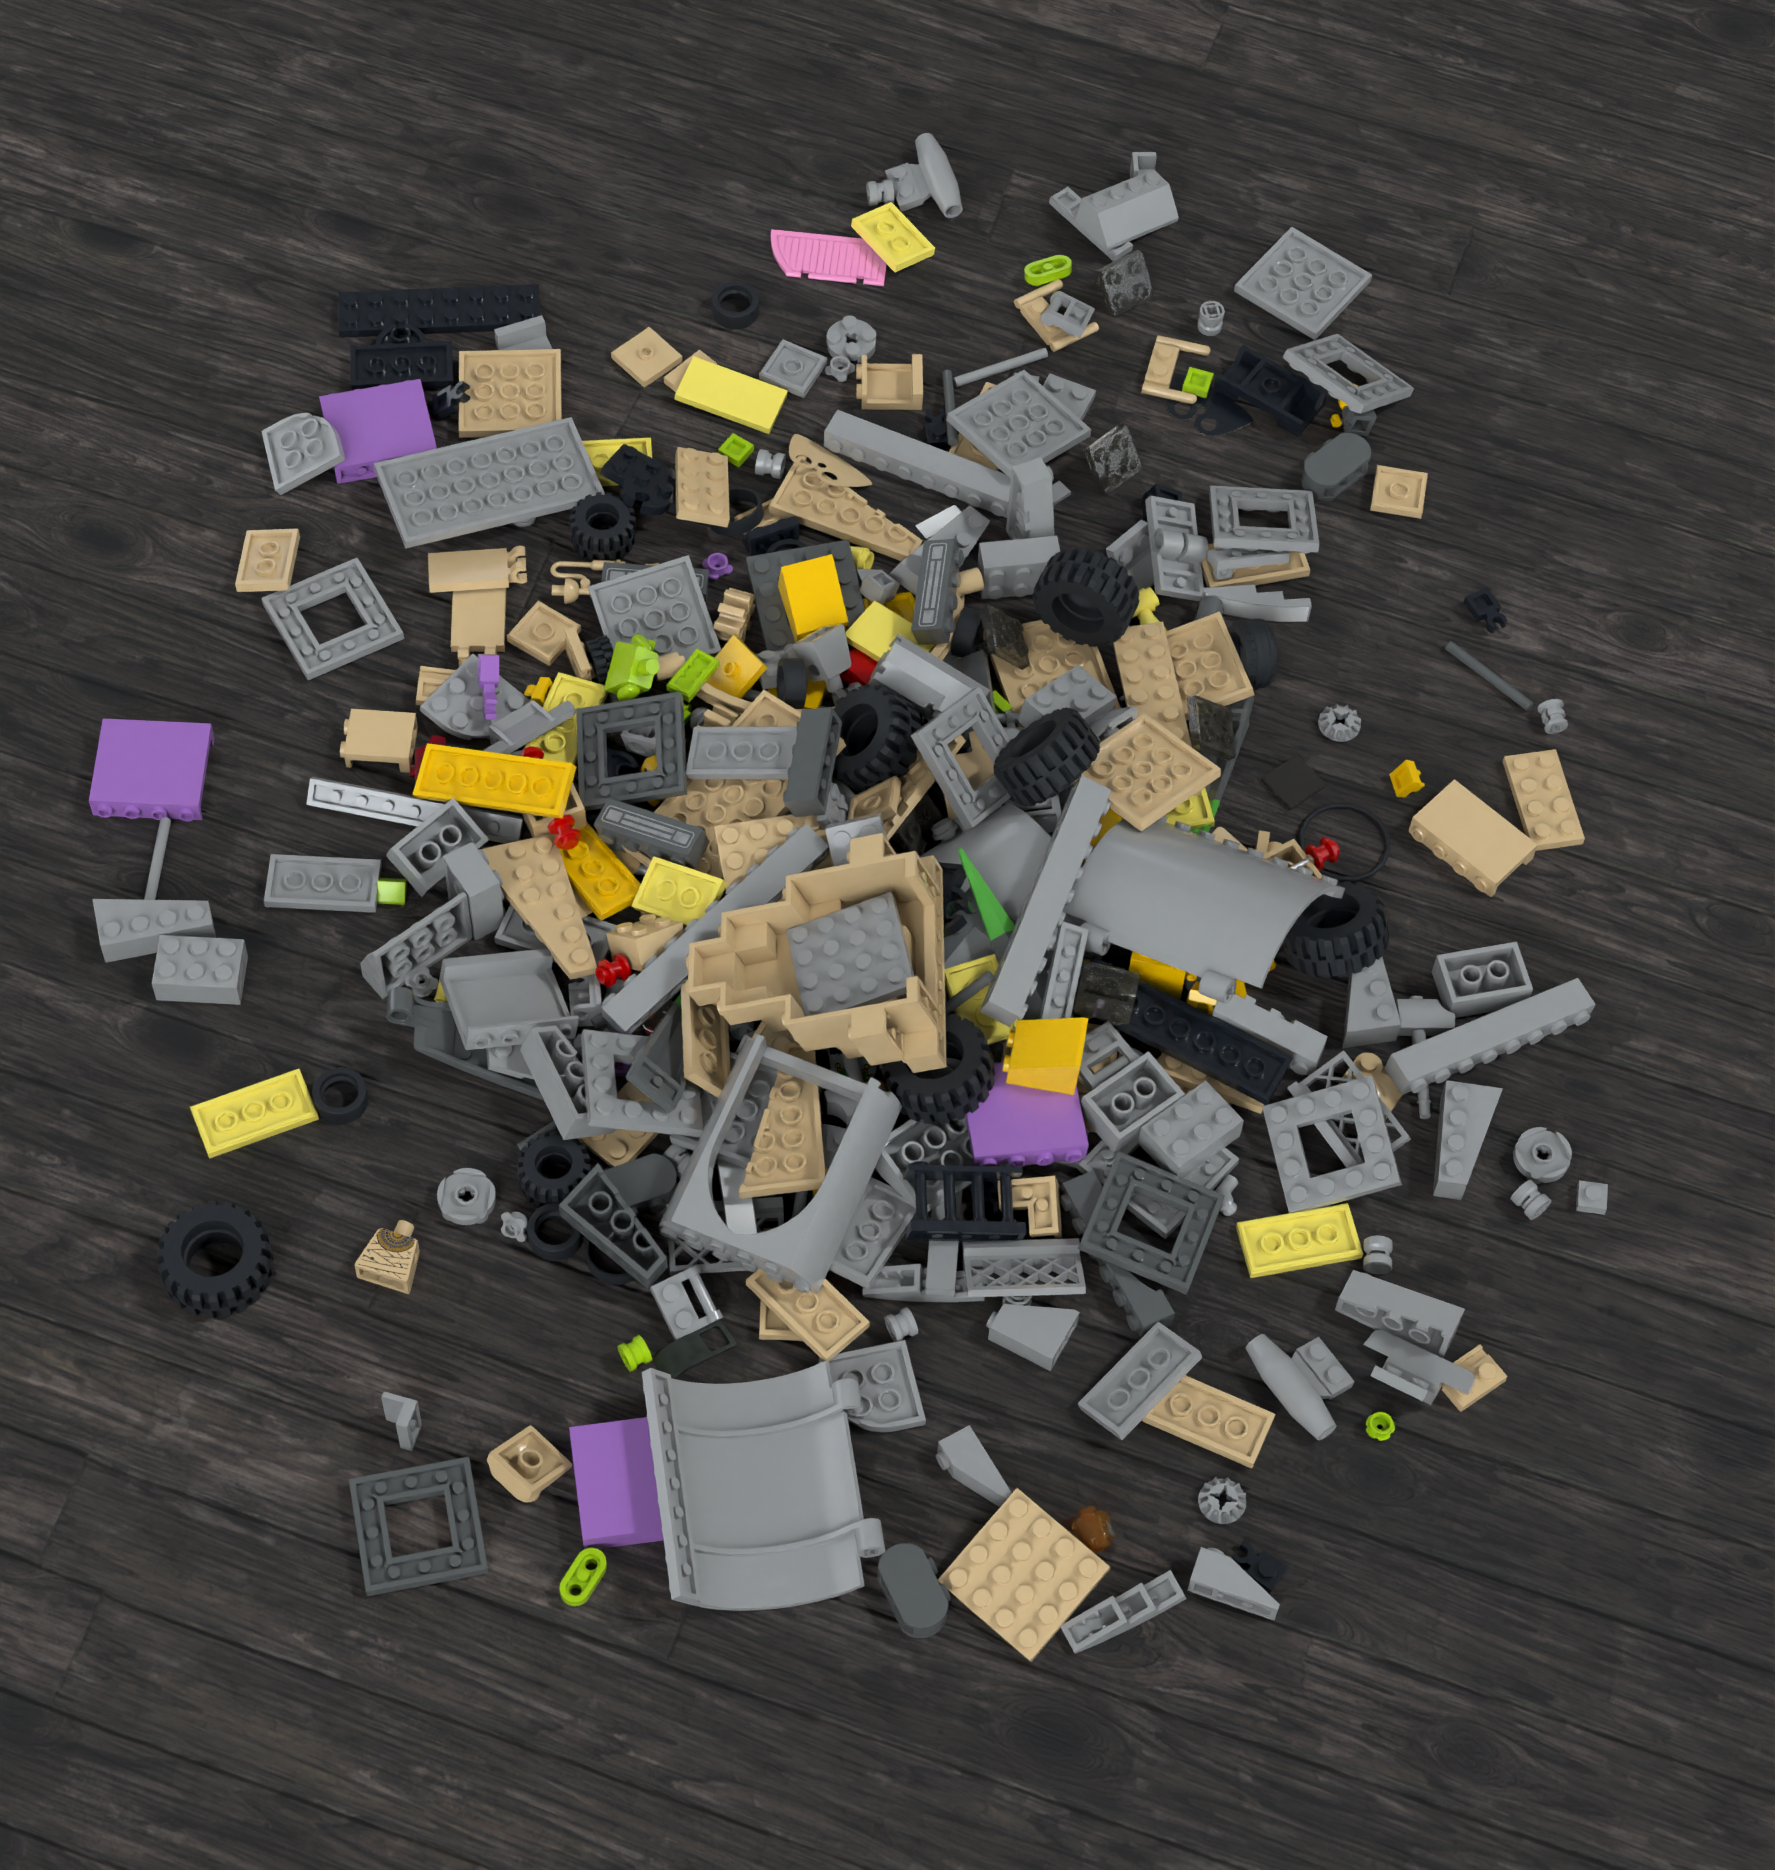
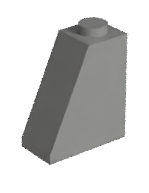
[986,1304,1080,1371]

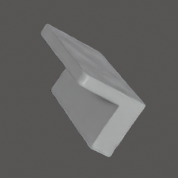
[494,315,552,350]
[381,1392,422,1451]

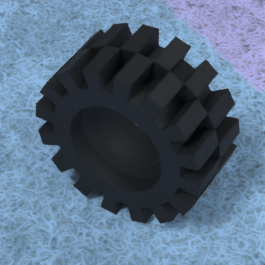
[585,635,614,685]

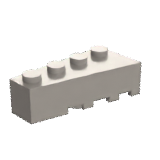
[1006,457,1054,540]
[888,506,990,596]
[93,899,216,963]
[1212,994,1328,1076]
[520,1025,615,1140]
[1433,1080,1503,1200]
[1335,1270,1465,1358]

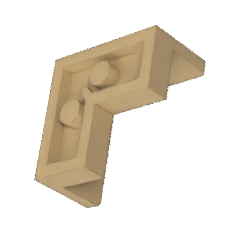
[998,1176,1062,1239]

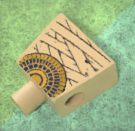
[355,1220,420,1294]

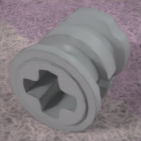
[1537,699,1568,734]

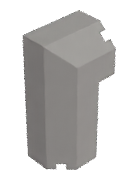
[868,634,990,736]

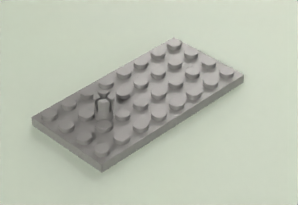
[374,417,605,549]

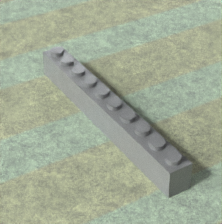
[979,775,1111,1027]
[602,824,829,1034]

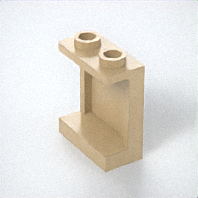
[856,354,923,410]
[340,709,418,773]

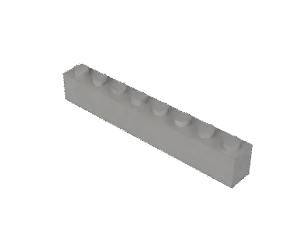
[824,410,1011,518]
[1385,978,1596,1095]

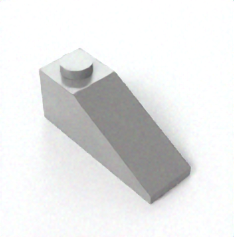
[936,1425,1012,1507]
[1187,1547,1280,1620]

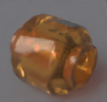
[1071,1506,1115,1553]

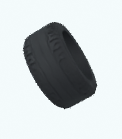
[1228,618,1278,689]

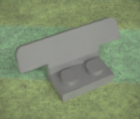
[1106,520,1154,591]
[483,700,576,754]
[1363,1329,1475,1405]

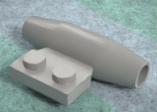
[885,133,963,218]
[1246,1334,1355,1441]

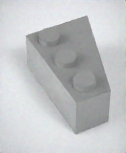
[1342,957,1401,1048]

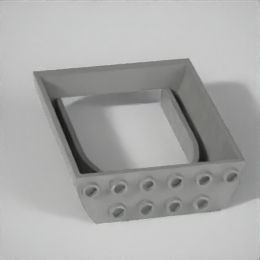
[659,1034,902,1293]

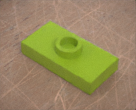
[667,648,719,702]

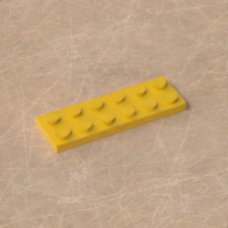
[413,743,576,819]

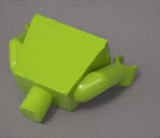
[604,634,659,702]

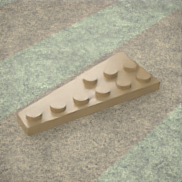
[769,455,923,561]
[883,734,966,841]
[478,834,597,979]
[738,1042,826,1199]

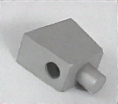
[793,624,851,692]

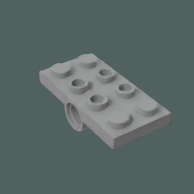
[1145,496,1208,601]

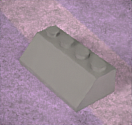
[1075,169,1179,251]

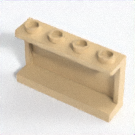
[1409,779,1538,897]

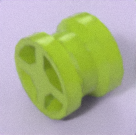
[617,1335,652,1372]

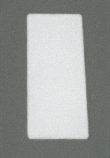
[916,505,961,538]

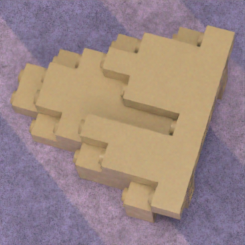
[685,833,947,1073]

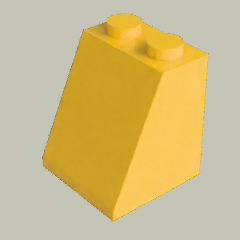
[778,554,848,643]
[1128,951,1186,1000]
[1002,1017,1088,1095]

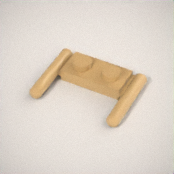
[1014,279,1099,352]
[1141,335,1210,404]

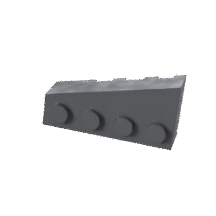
[559,1163,667,1289]

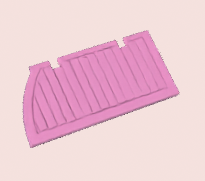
[771,229,887,286]

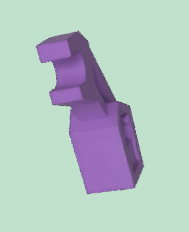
[478,654,499,720]

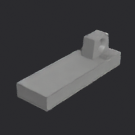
[1207,548,1290,579]

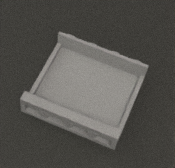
[439,949,579,1050]

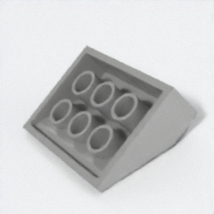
[360,892,472,999]
[875,1117,973,1212]

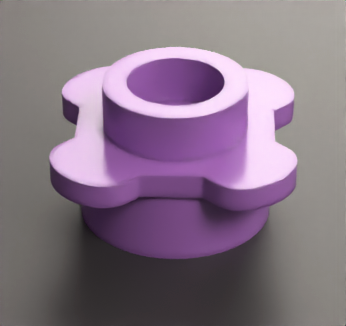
[702,553,733,580]

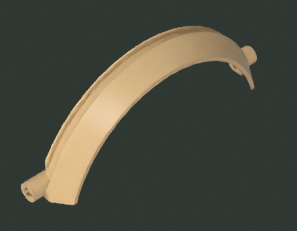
[654,567,984,715]

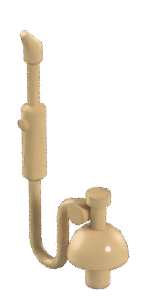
[550,560,659,604]

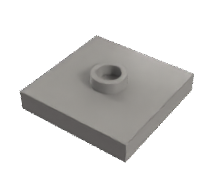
[759,339,827,398]

